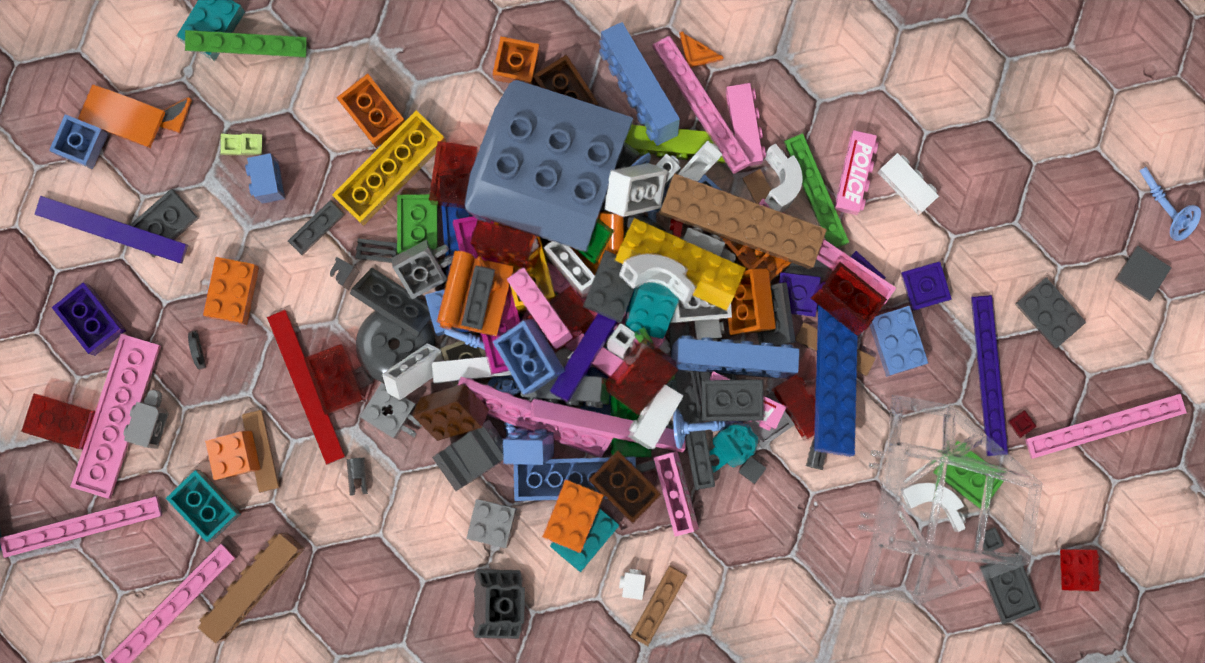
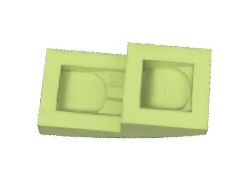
[220,133,262,155]

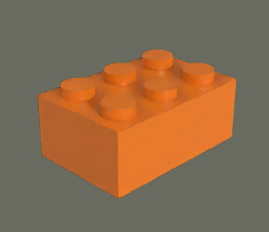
[336,74,405,148]
[203,257,259,325]
[728,269,776,335]
[542,480,604,553]

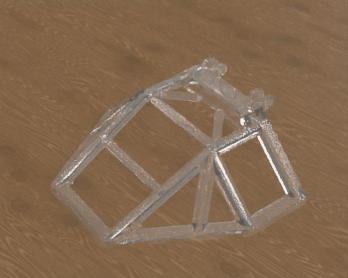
[857,394,1043,605]

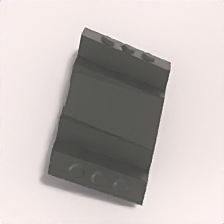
[432,420,504,491]
[473,569,525,639]

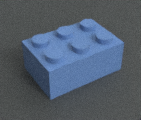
[868,306,928,377]
[493,319,565,395]

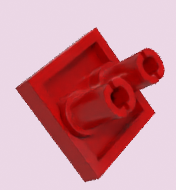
[1060,549,1101,591]

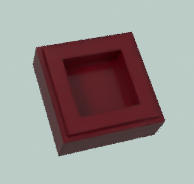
[1008,410,1037,438]

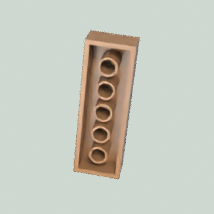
[197,533,305,644]

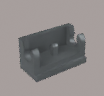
[330,257,359,291]

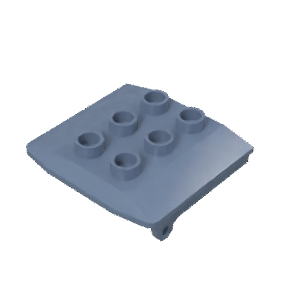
[465,80,633,252]

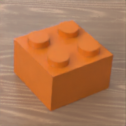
[492,36,540,85]
[205,431,261,480]

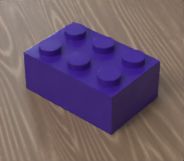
[52,282,127,356]

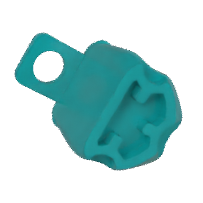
[709,423,759,473]

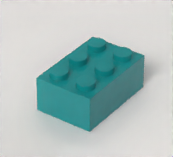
[176,0,245,61]
[625,282,679,339]
[165,470,241,542]
[550,508,620,573]

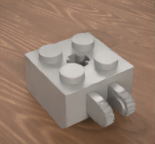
[683,227,736,262]
[391,240,453,299]
[360,383,422,439]
[123,390,169,449]

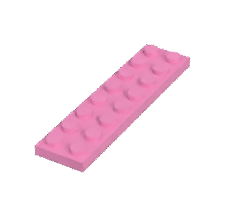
[70,334,161,499]
[457,377,613,458]

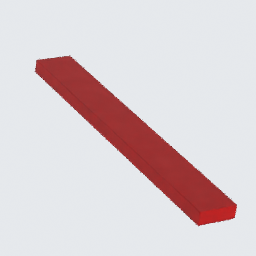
[267,310,346,465]

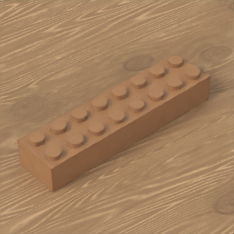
[659,173,827,269]

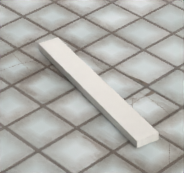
[432,349,594,383]

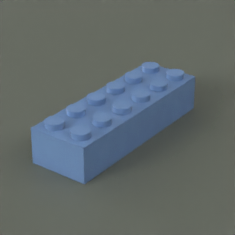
[599,22,680,146]
[671,336,799,379]
[514,457,636,501]

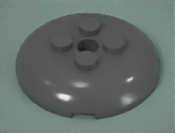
[356,311,436,383]

